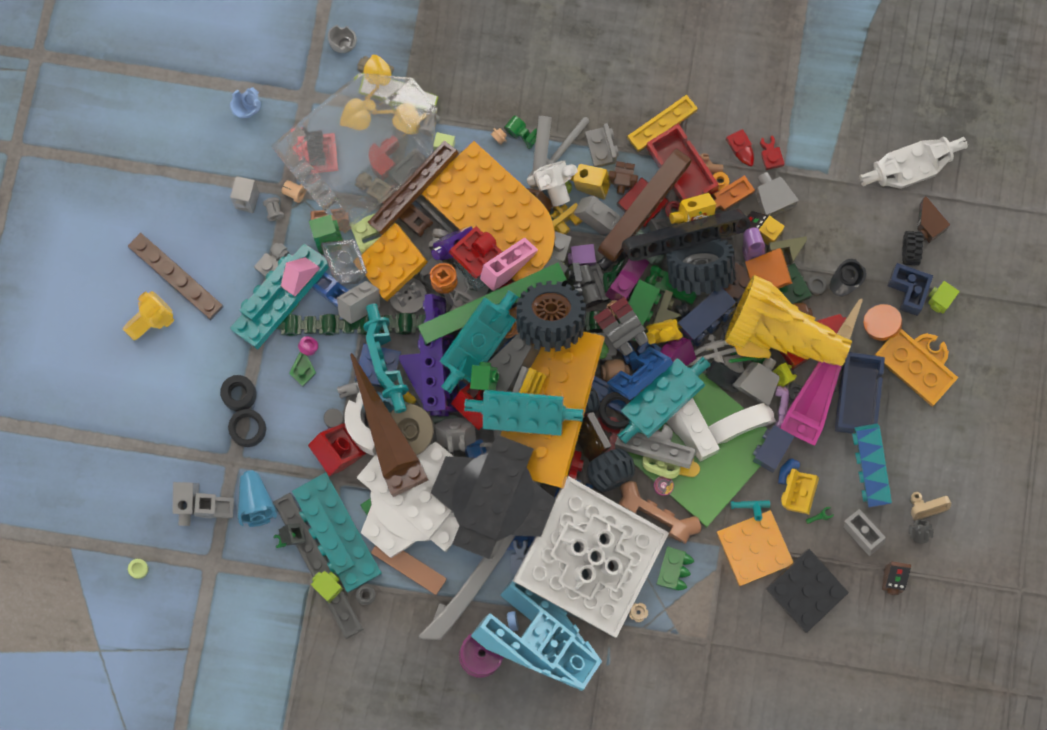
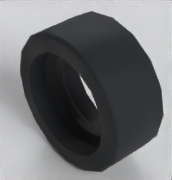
[599,392,633,430]
[228,409,266,447]

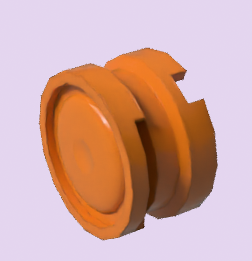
[430,263,458,294]

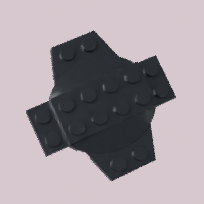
[431,435,556,559]

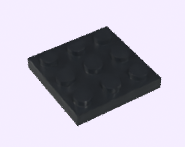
[766,549,849,633]

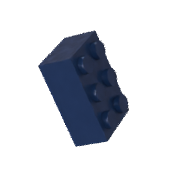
[677,287,736,347]

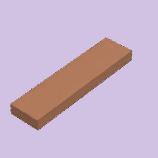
[371,545,447,596]

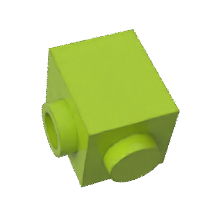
[928,281,960,314]
[311,571,343,603]

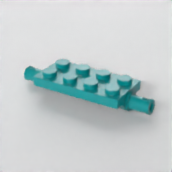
[440,290,519,393]
[617,357,711,444]
[464,390,583,436]

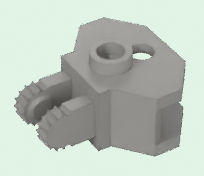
[436,418,476,452]

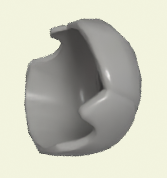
[328,25,357,53]

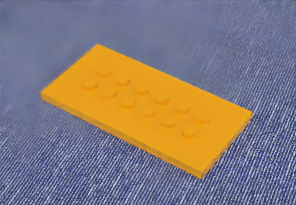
[500,332,605,489]

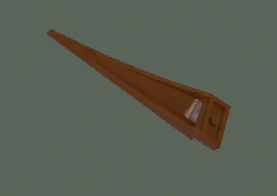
[350,353,429,497]

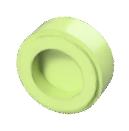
[128,559,149,579]

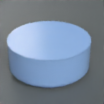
[507,611,519,631]

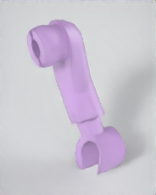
[775,386,789,427]

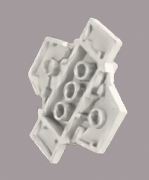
[357,442,460,558]

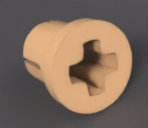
[282,180,306,203]

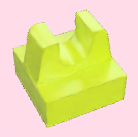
[772,363,797,387]

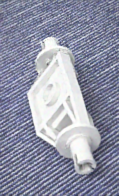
[859,137,968,189]

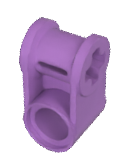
[742,228,765,261]

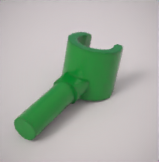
[806,507,834,524]

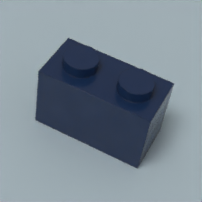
[753,425,795,473]

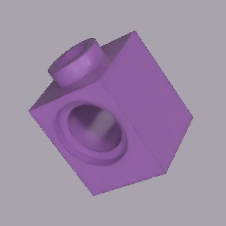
[567,244,596,266]

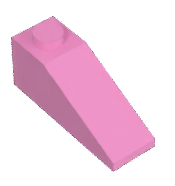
[480,238,538,291]

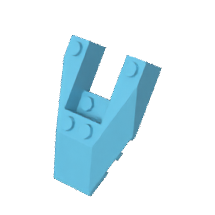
[471,578,602,691]

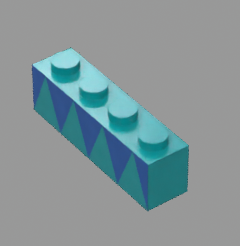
[852,424,892,507]

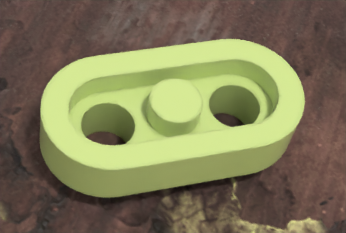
[643,456,680,479]

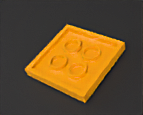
[355,223,428,301]
[716,510,793,587]

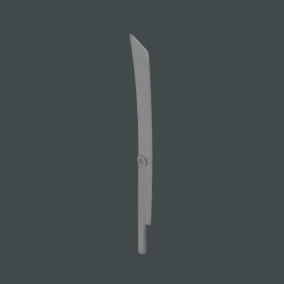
[418,481,541,640]

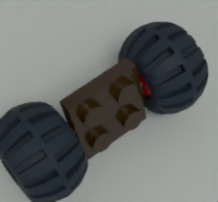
[577,387,635,492]

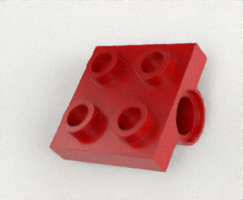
[448,226,502,279]

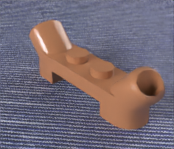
[618,481,701,544]

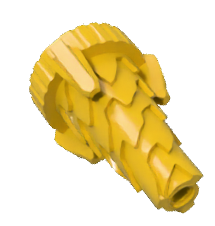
[725,275,852,366]

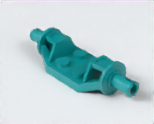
[363,304,409,413]

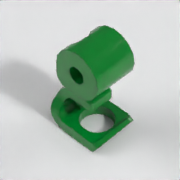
[504,116,537,149]

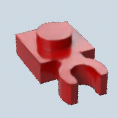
[760,136,785,170]
[568,450,584,480]

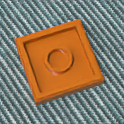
[745,248,792,289]

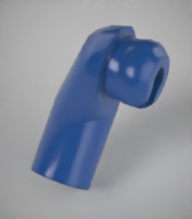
[778,459,800,485]

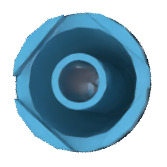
[238,470,277,527]

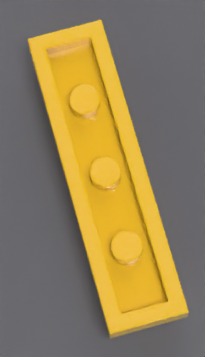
[627,95,698,152]

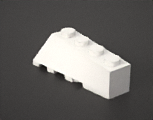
[666,398,720,462]

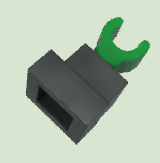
[273,523,305,548]

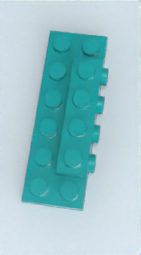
[230,243,332,350]
[292,472,382,593]

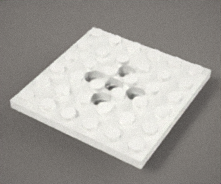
[513,476,669,638]

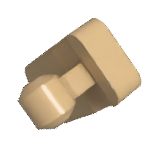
[911,492,951,521]

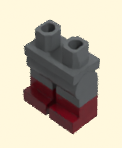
[593,296,648,356]

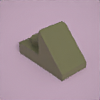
[767,236,807,265]
[654,290,681,323]

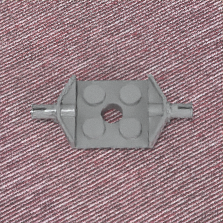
[444,263,489,311]

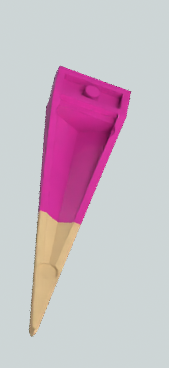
[779,298,862,446]

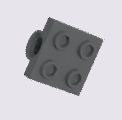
[564,263,611,308]

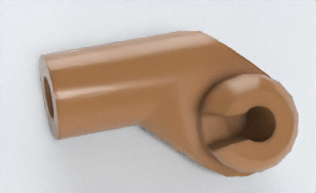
[700,153,723,173]

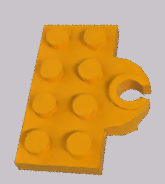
[874,329,959,407]

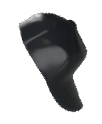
[829,259,866,297]

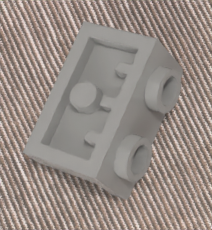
[585,123,619,167]

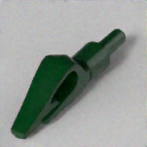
[603,258,625,293]

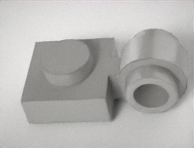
[254,243,289,277]

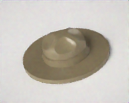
[390,404,434,455]

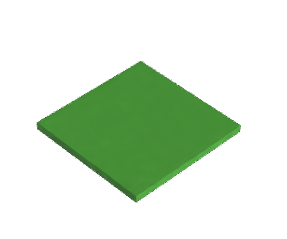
[626,373,767,528]

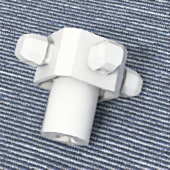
[527,161,577,206]

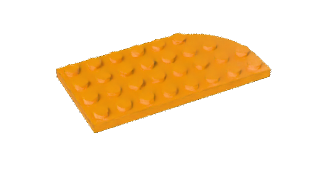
[421,141,556,282]

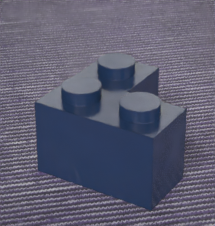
[887,263,933,316]

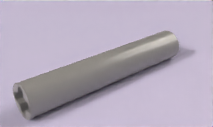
[530,116,552,192]

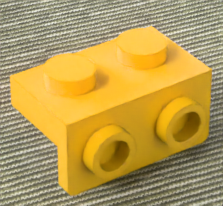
[781,468,819,514]

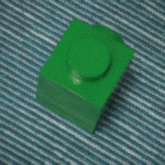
[470,362,499,391]

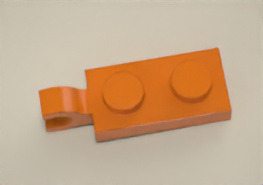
[713,175,755,212]

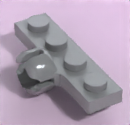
[615,424,696,469]

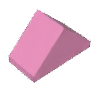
[281,257,320,296]

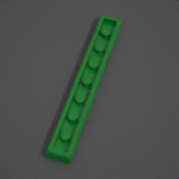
[418,263,567,344]

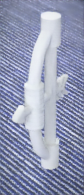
[687,334,736,367]

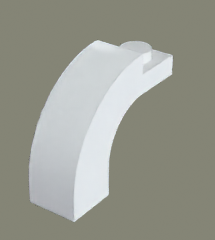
[345,392,377,456]
[709,403,776,444]

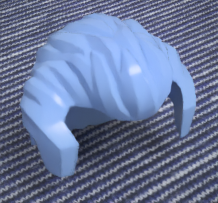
[230,87,261,118]

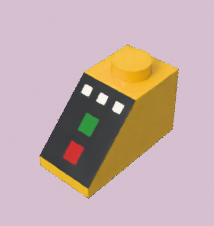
[747,211,785,245]

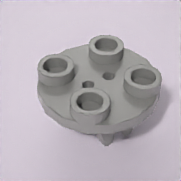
[389,278,427,314]

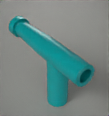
[731,500,770,521]

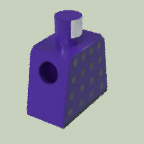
[431,226,473,261]

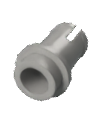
[337,380,360,398]

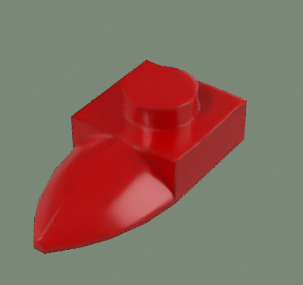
[726,129,754,167]

